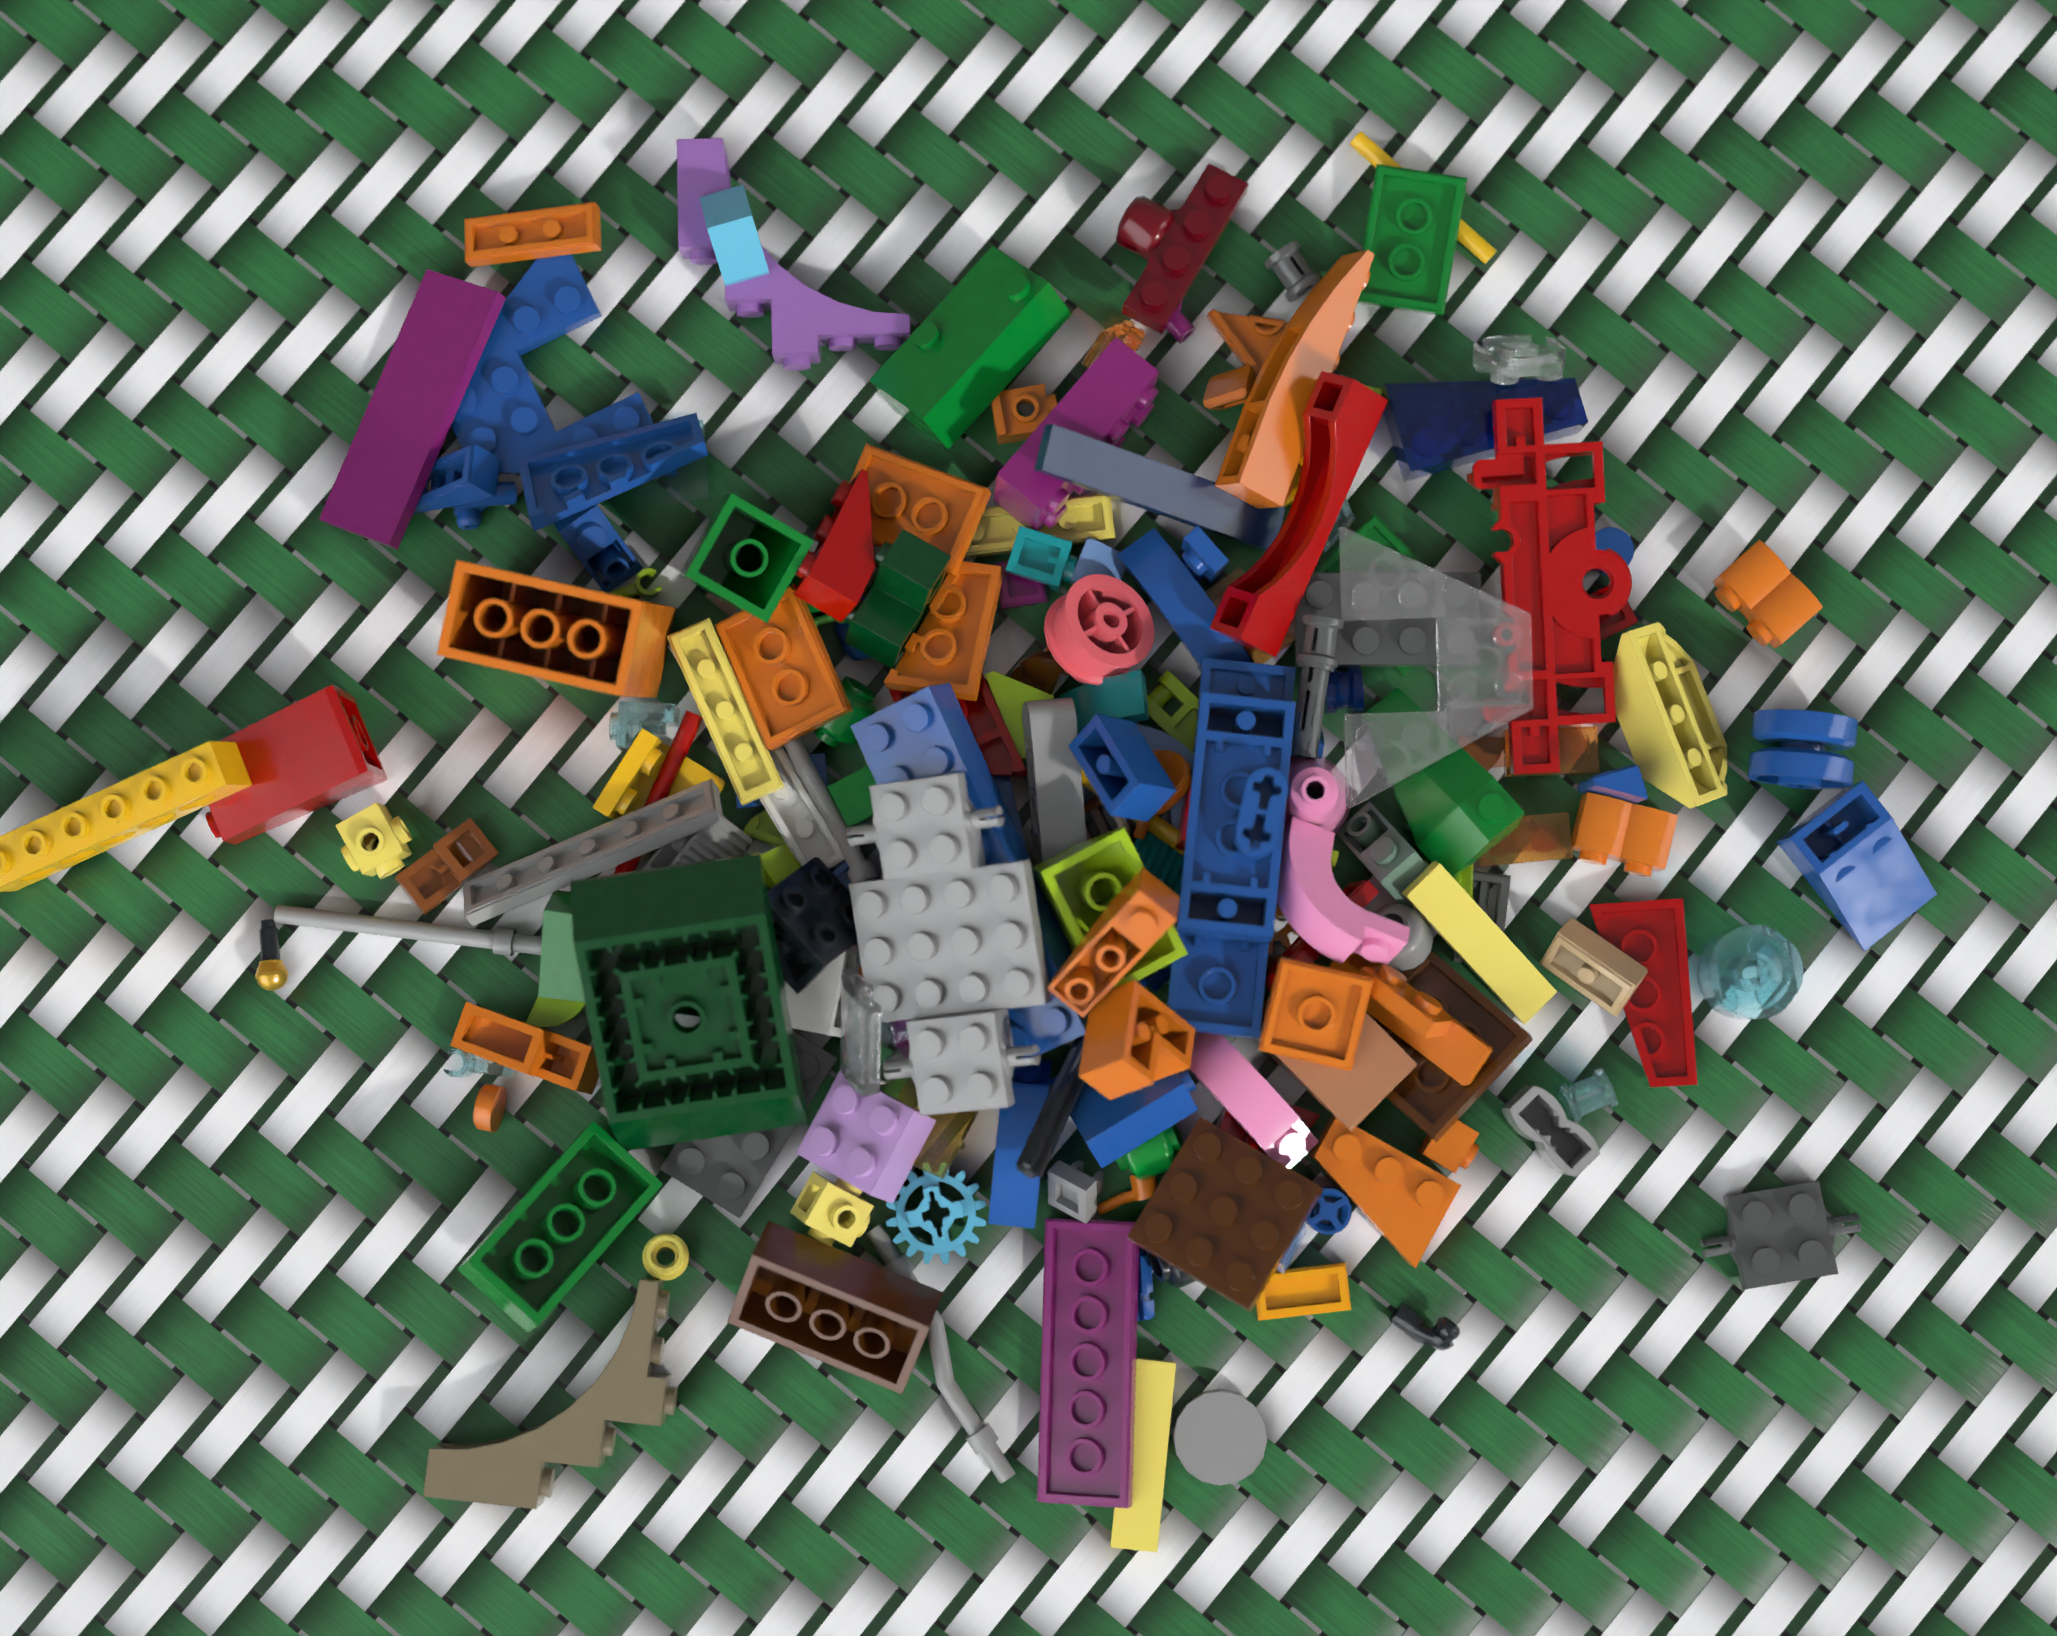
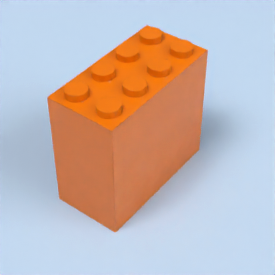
[437,560,676,698]

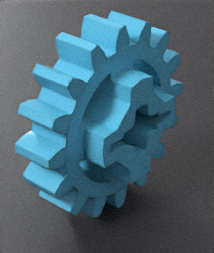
[886,1162,987,1264]

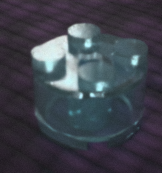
[1697,925,1803,1020]

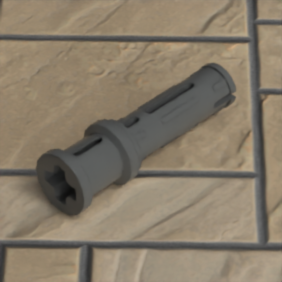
[1291,615,1344,759]

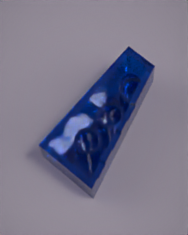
[1381,378,1588,482]

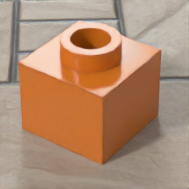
[1417,1120,1479,1173]

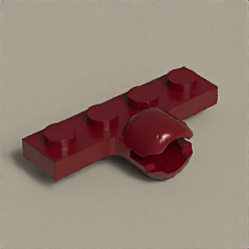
[1116,163,1249,334]

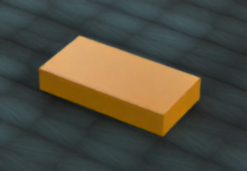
[1256,1262,1351,1321]

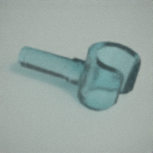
[444,1049,513,1078]

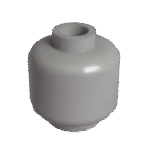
[1375,903,1433,971]

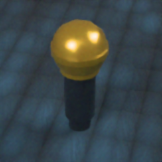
[255,919,289,991]

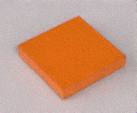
[1258,956,1374,1071]

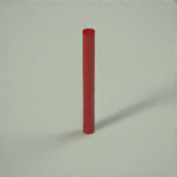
[614,710,703,874]

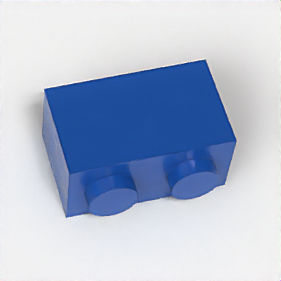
[1068,714,1177,822]

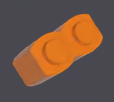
[1712,539,1823,649]
[1569,792,1678,877]

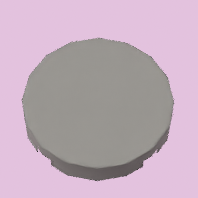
[1173,1389,1267,1486]

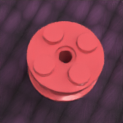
[1044,574,1155,685]

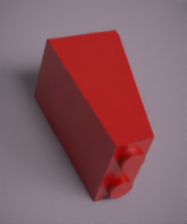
[206,685,388,845]

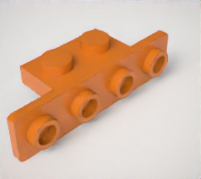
[1329,952,1492,1086]

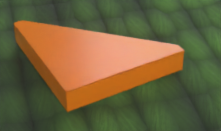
[1206,309,1288,378]

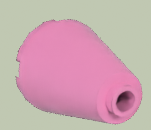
[1284,756,1351,835]

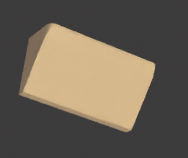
[1539,919,1648,1017]

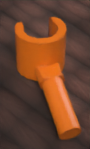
[1097,1175,1158,1215]

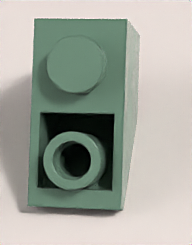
[1337,801,1428,906]

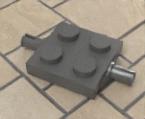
[1699,1181,1861,1290]

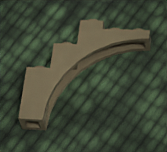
[423,1276,678,1509]

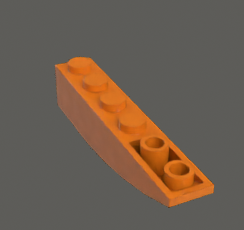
[1214,250,1375,509]

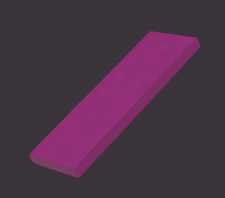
[319,269,506,550]
[1037,1218,1139,1508]

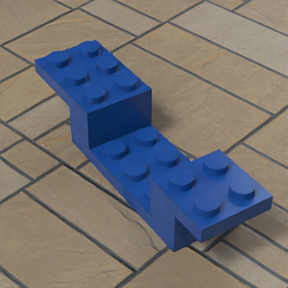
[1167,658,1296,1039]

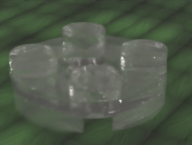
[1473,334,1566,385]

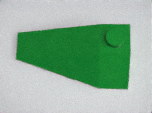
[1362,687,1525,878]

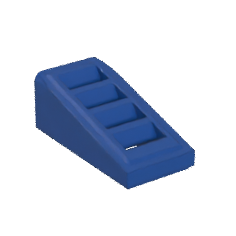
[413,443,499,514]

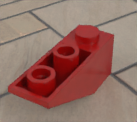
[793,469,875,622]

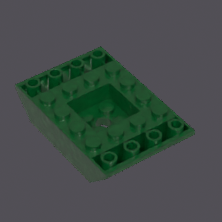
[570,852,808,1151]

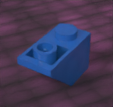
[553,504,643,593]

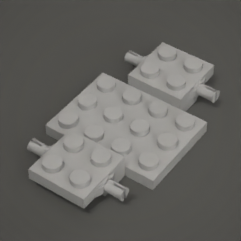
[847,772,1052,1116]

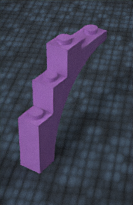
[677,138,911,371]

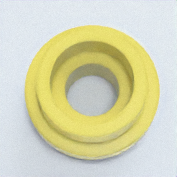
[642,1233,689,1281]

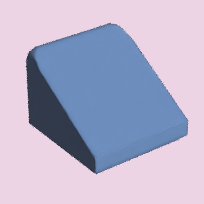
[1071,537,1126,584]

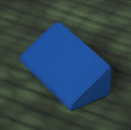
[1577,764,1648,804]

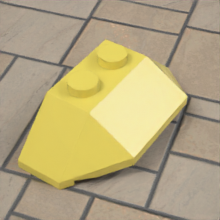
[1613,622,1727,809]

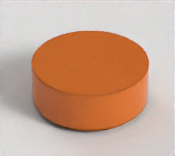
[473,1084,506,1132]

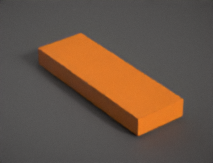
[464,202,601,267]

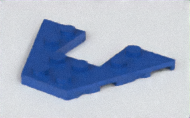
[451,254,680,478]

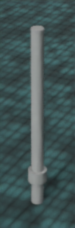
[274,905,542,956]

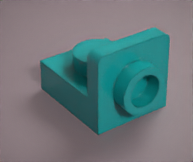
[1006,526,1078,591]

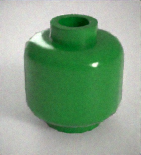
[814,676,878,748]
[1116,1124,1184,1180]

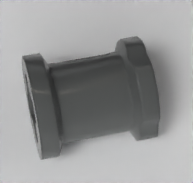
[1264,241,1323,302]

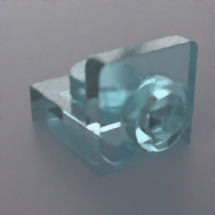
[609,701,680,752]

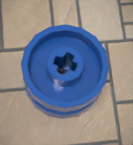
[1747,709,1858,789]

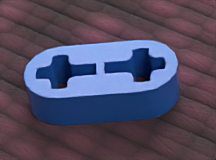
[1234,767,1288,859]

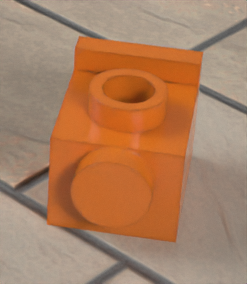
[991,384,1057,445]

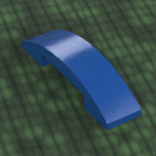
[1117,528,1253,672]

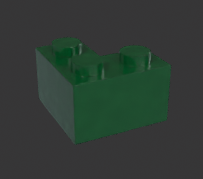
[844,529,952,669]

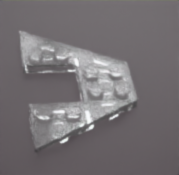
[1339,527,1534,808]

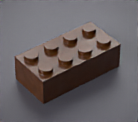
[727,1221,943,1394]

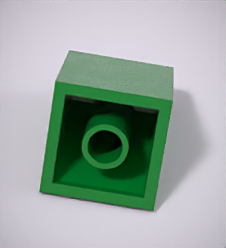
[678,493,814,623]

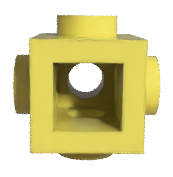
[335,802,412,879]
[790,1171,874,1247]

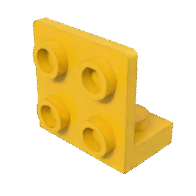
[592,728,725,820]

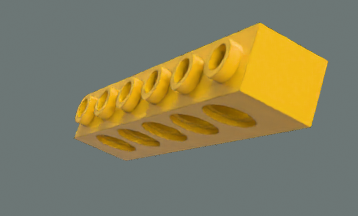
[0,741,252,892]

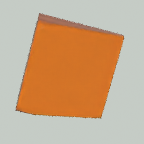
[1203,365,1256,411]

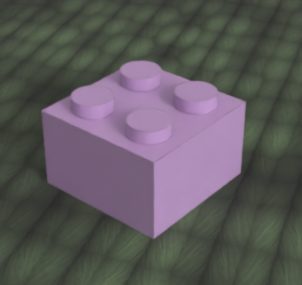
[796,1070,937,1204]

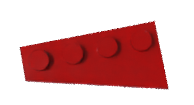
[1589,898,1698,1087]

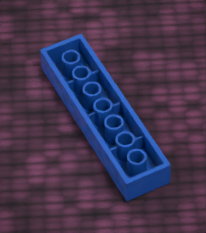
[851,683,1088,1056]

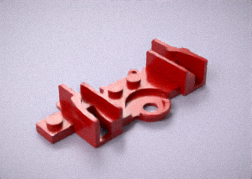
[1467,397,1632,775]

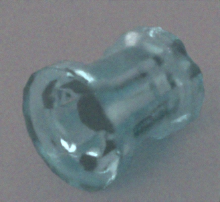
[1557,1067,1618,1123]

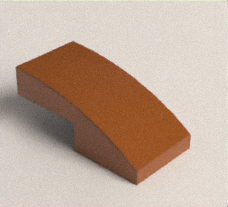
[395,818,499,915]

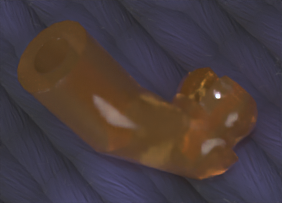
[1082,320,1146,369]

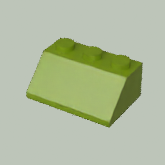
[1031,827,1188,989]

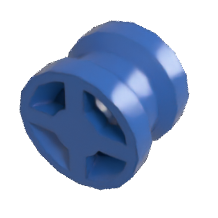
[1305,1187,1351,1234]

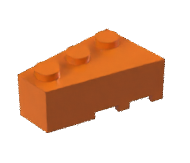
[1309,1115,1461,1268]

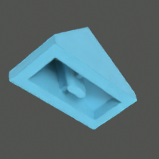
[699,185,770,287]

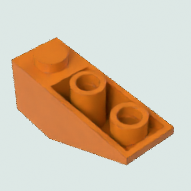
[1046,867,1180,1018]

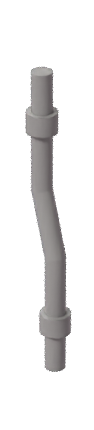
[784,738,880,883]
[865,1224,1015,1483]

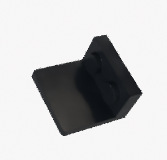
[767,857,857,995]

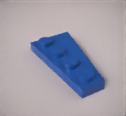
[517,413,708,532]

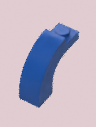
[988,1060,1052,1229]

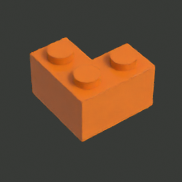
[1078,980,1195,1100]

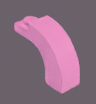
[1277,816,1410,965]
[1188,1032,1319,1169]

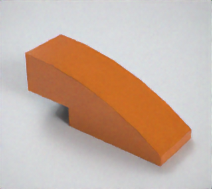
[450,1002,599,1095]

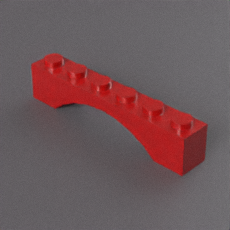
[1210,371,1388,657]

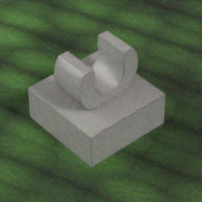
[1048,1160,1104,1224]

